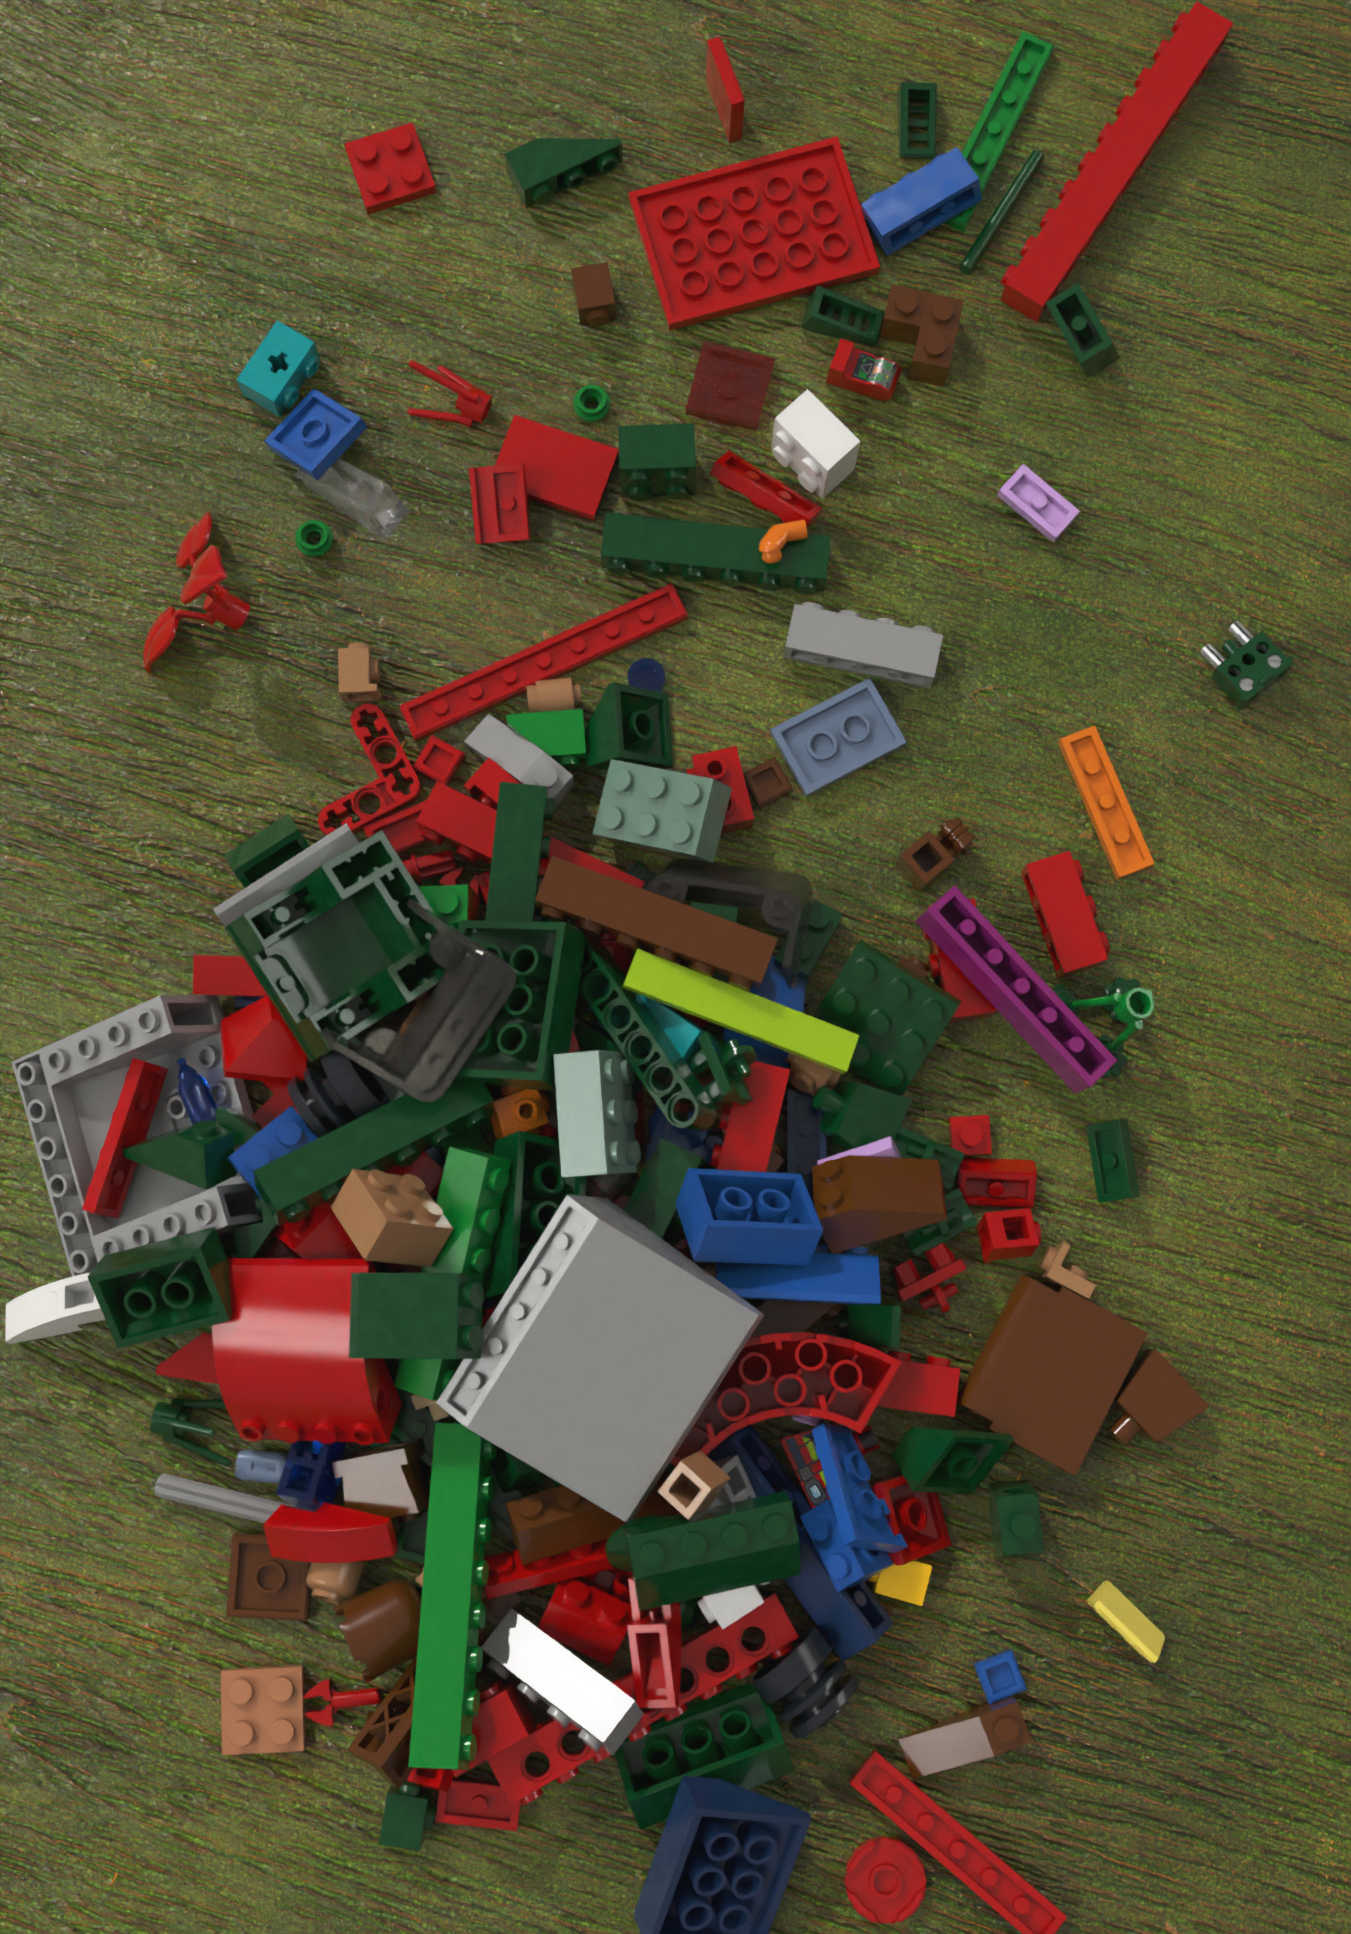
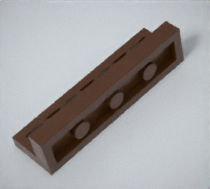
[347,1629,490,1789]

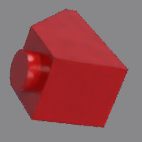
[155,1332,218,1384]

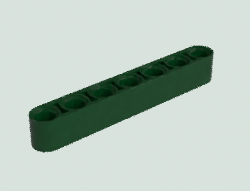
[543,917,716,1132]

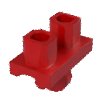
[891,1242,967,1314]

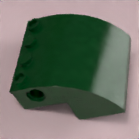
[225,830,455,1062]

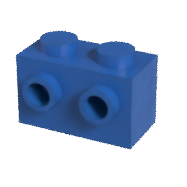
[800,1499,893,1592]

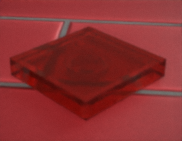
[686,342,775,431]

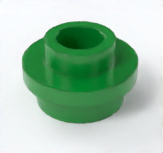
[573,385,610,422]
[295,520,333,558]

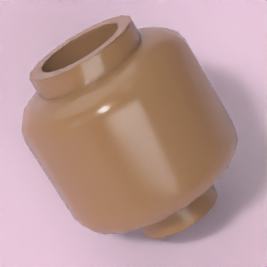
[306,1561,365,1604]

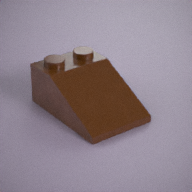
[812,1155,947,1254]

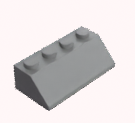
[213,823,359,927]

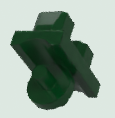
[688,1031,757,1109]
[894,1126,965,1191]
[902,1189,978,1257]

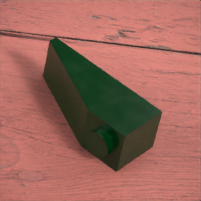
[123,1121,236,1190]

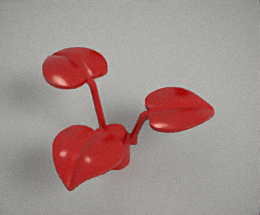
[143,511,250,673]

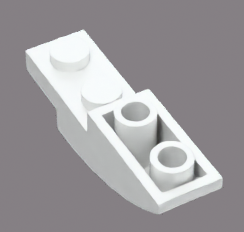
[5,1272,105,1344]

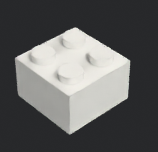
[771,389,860,499]

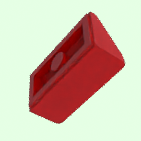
[956,1157,1037,1208]

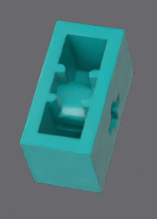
[236,320,320,417]

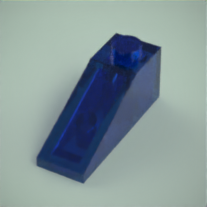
[276,1441,346,1511]

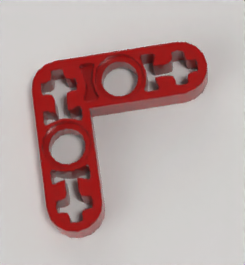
[318,703,422,836]

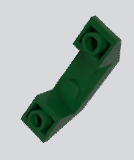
[213,1107,281,1258]

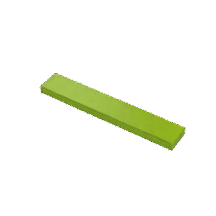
[622,948,859,1074]

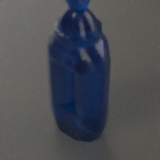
[177,1057,218,1125]

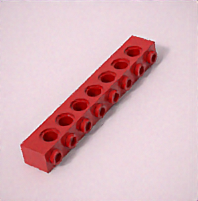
[487,1590,799,1805]

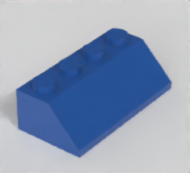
[714,1245,881,1305]

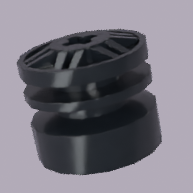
[287,1043,390,1138]
[750,1625,861,1739]

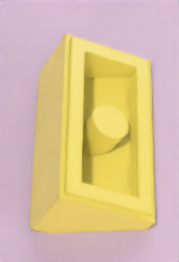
[1087,1580,1165,1663]

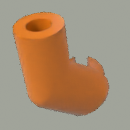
[759,520,808,563]

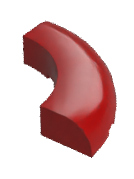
[670,1332,902,1466]

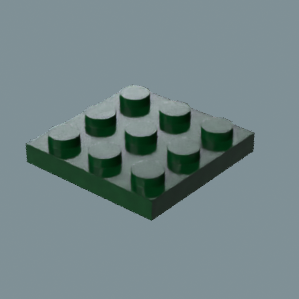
[813,939,961,1096]

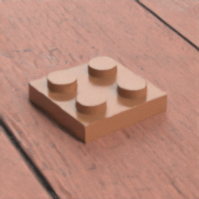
[221,1664,306,1755]

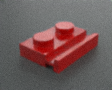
[469,463,531,544]

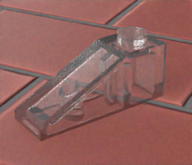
[295,458,409,540]

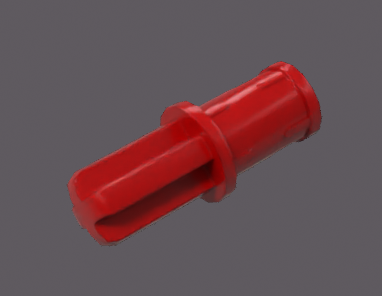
[402,850,456,885]

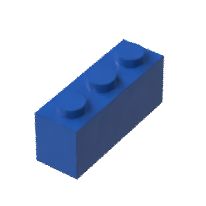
[861,147,982,256]

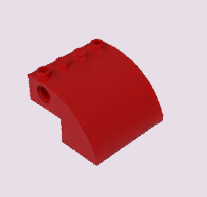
[212,1258,402,1445]

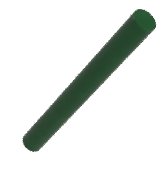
[959,150,1045,275]

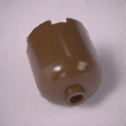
[334,1579,422,1683]

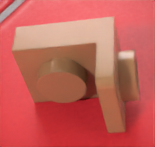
[1039,1241,1096,1299]

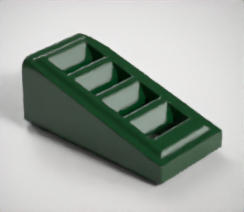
[897,82,937,159]
[801,286,885,347]

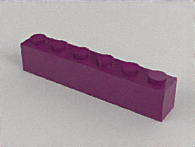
[915,885,1118,1094]

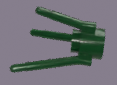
[150,1397,231,1466]

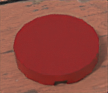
[844,1836,926,1924]

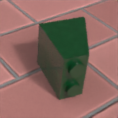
[349,1273,484,1359]

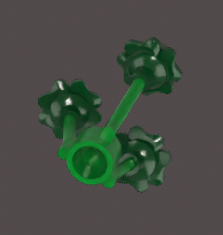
[1052,977,1154,1078]

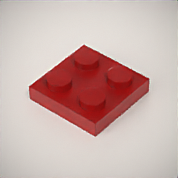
[344,122,437,215]

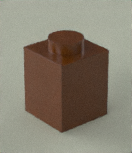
[571,262,616,327]

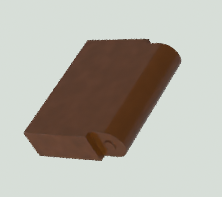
[956,1275,1148,1476]

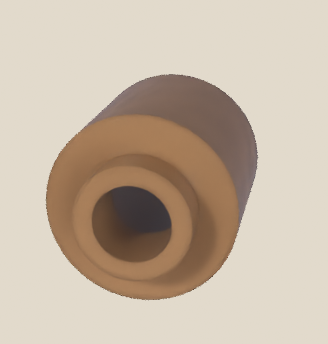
[526,677,582,713]

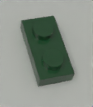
[774,897,843,982]
[1086,1119,1140,1203]

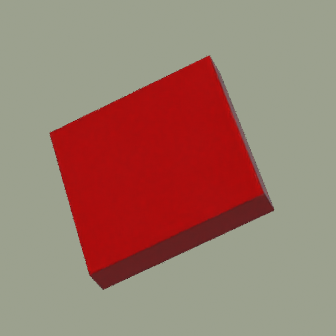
[705,37,745,143]

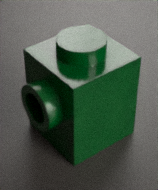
[378,1781,437,1851]

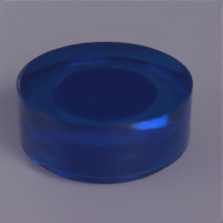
[628,658,665,692]

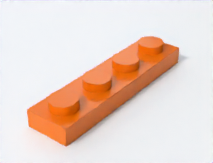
[1058,725,1155,880]

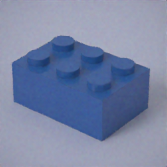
[675,1168,823,1266]

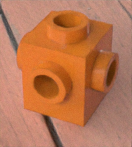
[490,1086,550,1138]

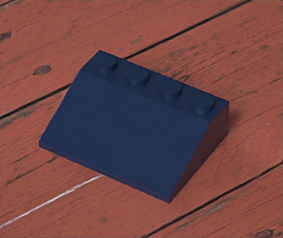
[634,1776,812,1934]

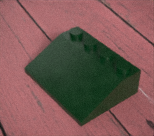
[435,920,586,1091]

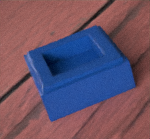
[973,1649,1027,1704]

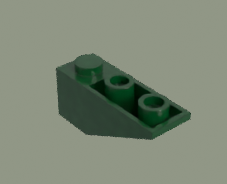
[504,138,623,208]

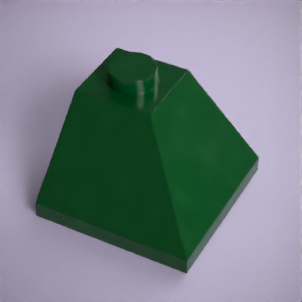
[585,682,673,771]
[891,1427,1014,1494]

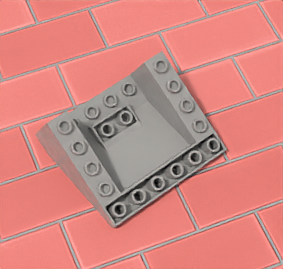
[12,995,264,1277]
[436,1195,764,1522]

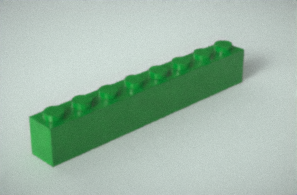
[408,1423,497,1770]

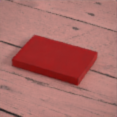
[495,415,619,521]

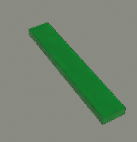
[944,31,1055,232]

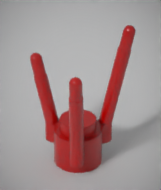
[407,360,493,428]

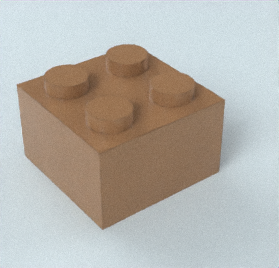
[330,1169,453,1267]

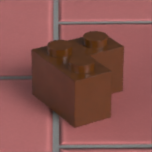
[880,284,964,387]

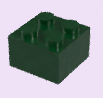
[618,423,696,501]

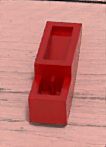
[263,1502,399,1563]
[627,1577,681,1708]

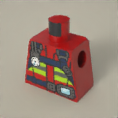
[779,1422,880,1509]

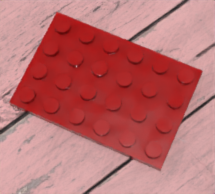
[628,136,880,331]

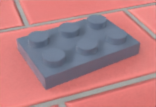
[770,678,907,798]

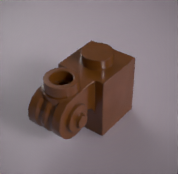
[895,817,976,893]

